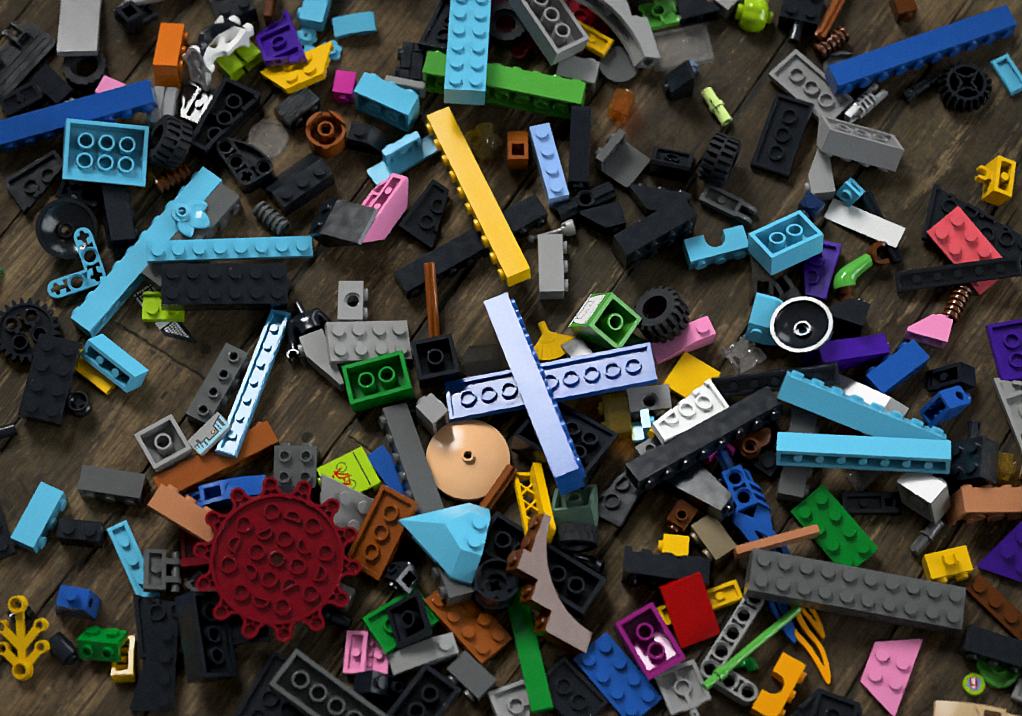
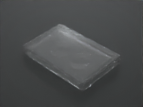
[653,24,714,72]

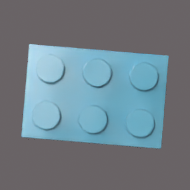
[354,72,420,133]
[748,210,824,275]

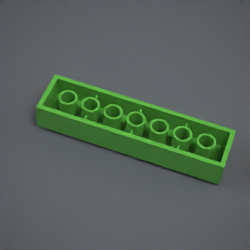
[422,51,586,120]

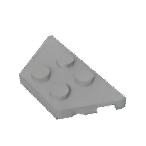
[992,378,1022,455]
[320,473,374,533]

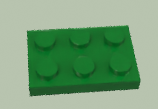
[361,586,440,656]

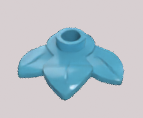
[171,199,210,237]

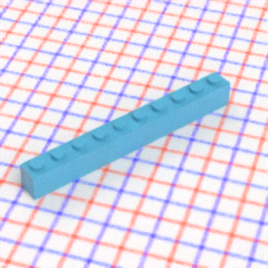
[70,167,223,338]

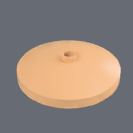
[426,419,510,502]

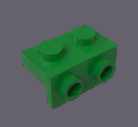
[77,626,128,663]

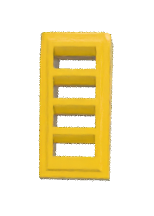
[111,635,135,683]

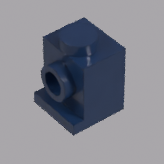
[797,192,825,224]

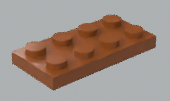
[347,484,420,581]
[424,589,513,666]

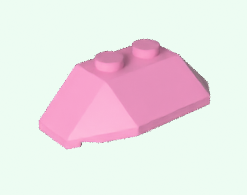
[362,173,409,243]

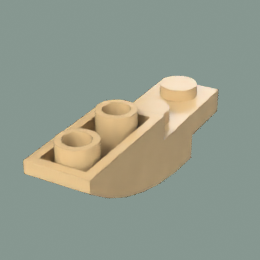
[933,701,1017,716]

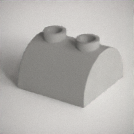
[134,414,192,472]

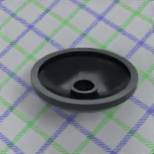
[35,198,98,260]
[770,296,833,354]

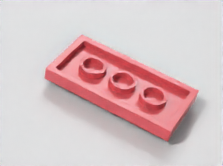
[926,206,1003,295]

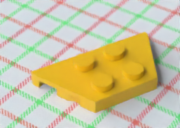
[260,41,334,94]

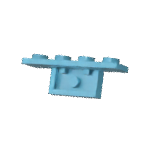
[367,131,439,186]

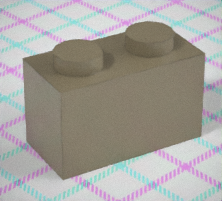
[689,515,737,566]

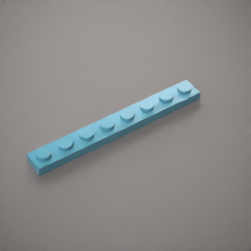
[146,236,313,263]

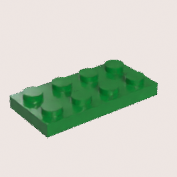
[790,484,879,567]

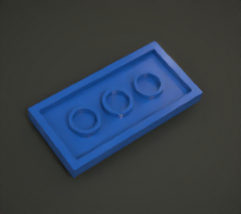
[573,632,663,716]

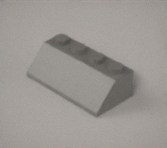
[817,115,904,172]

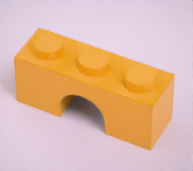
[750,652,807,716]

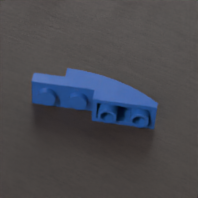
[181,475,266,510]

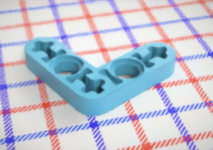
[47,227,106,299]

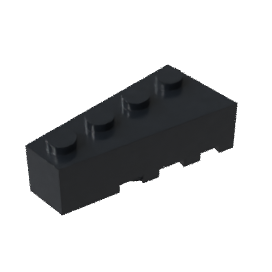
[621,546,710,590]

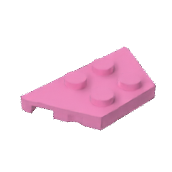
[859,639,923,716]

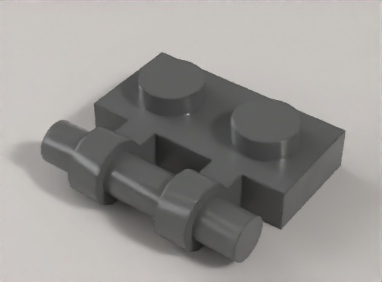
[143,548,182,595]

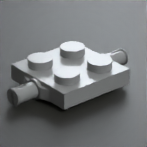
[654,659,712,716]

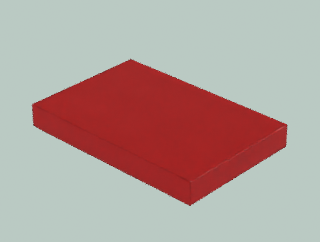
[659,572,721,648]

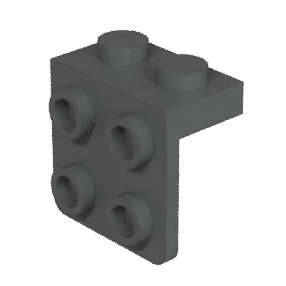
[594,128,650,189]
[274,443,319,489]

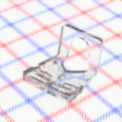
[721,333,767,374]

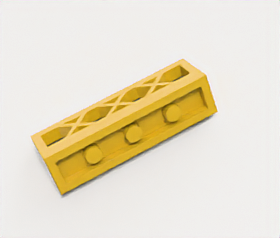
[513,463,556,543]

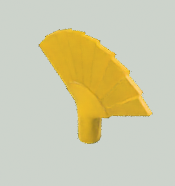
[534,321,575,361]

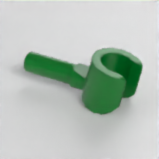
[733,657,758,672]

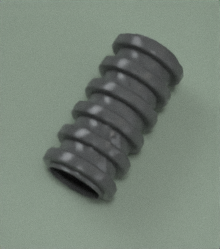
[253,201,290,236]

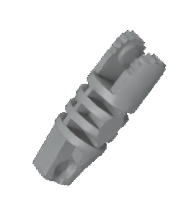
[844,83,888,123]

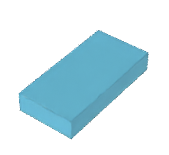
[989,54,1022,96]

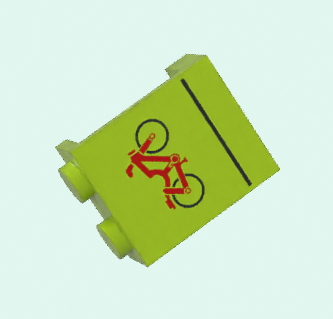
[316,446,381,493]

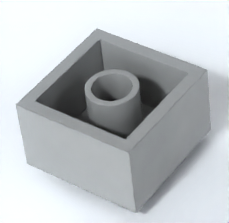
[897,472,951,524]

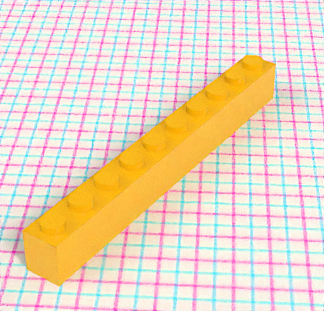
[425,107,531,287]

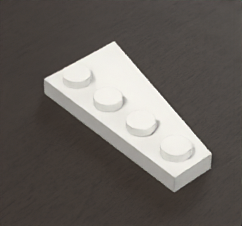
[651,379,729,444]

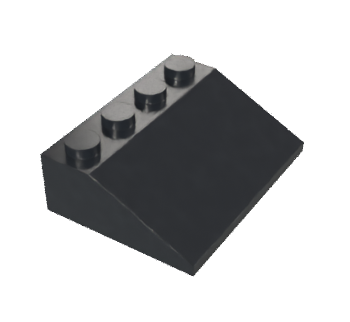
[512,402,619,491]

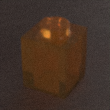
[607,87,636,123]

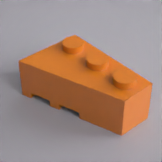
[153,23,189,93]

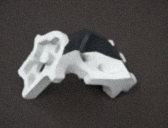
[182,15,254,92]

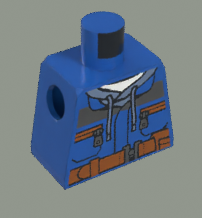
[55,585,101,620]

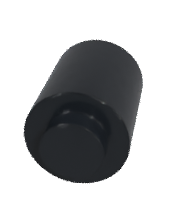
[48,632,79,666]

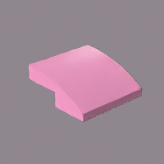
[343,630,391,676]

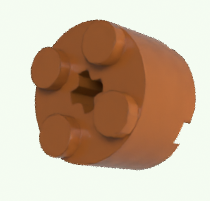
[306,111,347,159]

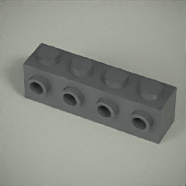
[186,343,250,427]

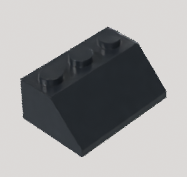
[262,153,335,217]

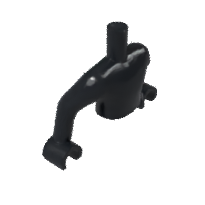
[287,301,333,364]

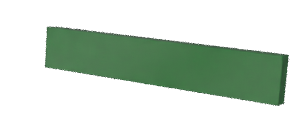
[508,586,553,714]

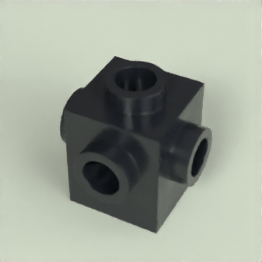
[383,560,422,594]

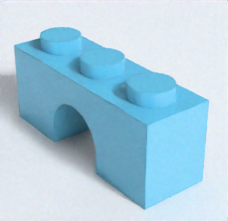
[682,225,749,270]

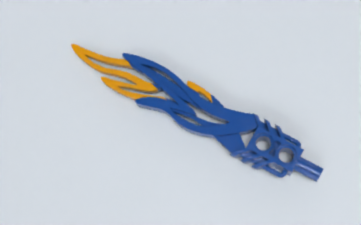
[715,450,831,685]

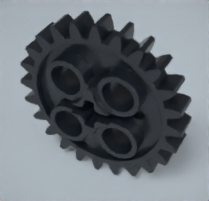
[0,298,60,365]

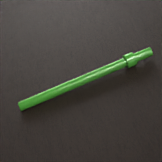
[701,606,801,690]

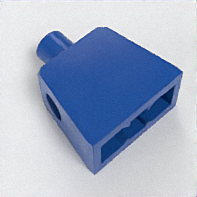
[919,385,971,428]

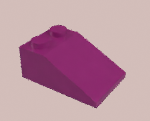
[613,602,686,681]

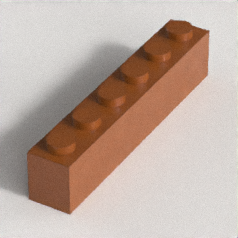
[153,420,280,495]

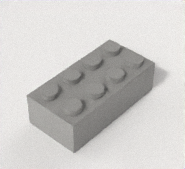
[508,0,590,65]

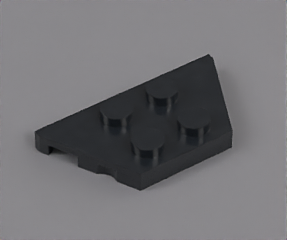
[791,688,862,716]

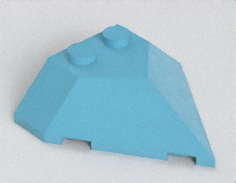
[397,503,491,585]

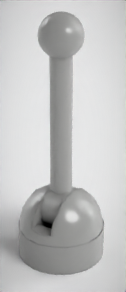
[527,219,576,243]

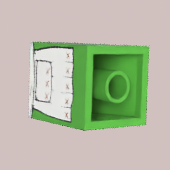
[568,292,642,349]

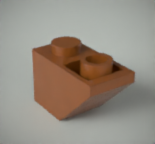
[507,131,528,169]

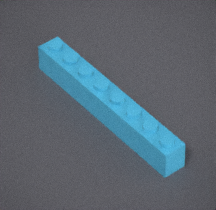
[777,370,946,440]
[776,432,951,474]

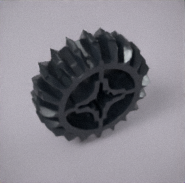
[937,60,992,113]

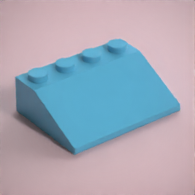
[62,118,149,187]

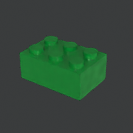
[341,350,415,413]

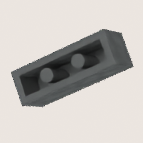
[77,465,148,506]

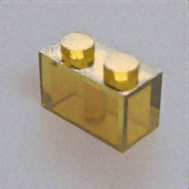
[598,392,633,440]

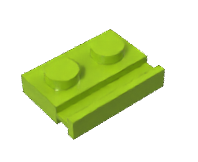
[142,291,185,322]

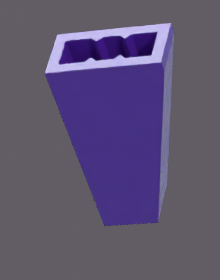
[802,333,890,371]

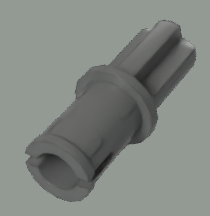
[909,520,944,556]

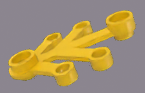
[0,595,50,681]

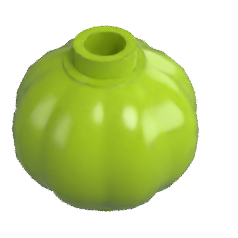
[735,0,773,33]

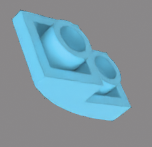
[332,11,377,39]

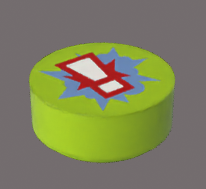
[962,673,985,696]

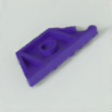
[255,10,308,66]
[977,521,1022,582]

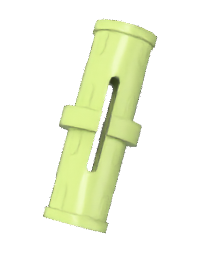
[701,87,732,126]

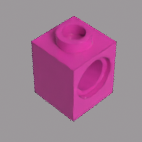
[332,70,357,103]

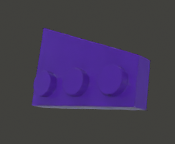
[803,240,842,302]

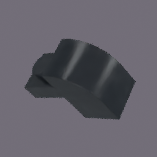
[115,0,159,35]

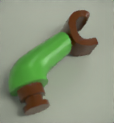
[833,241,890,302]

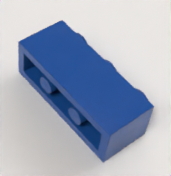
[863,339,930,395]

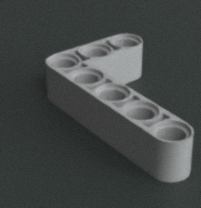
[700,596,764,706]

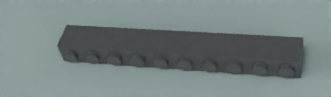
[378,403,474,606]

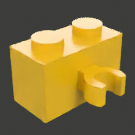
[975,155,1016,207]
[921,545,973,584]

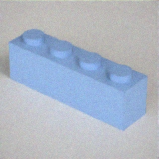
[529,123,569,209]

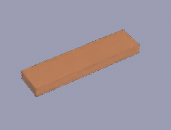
[733,524,820,559]

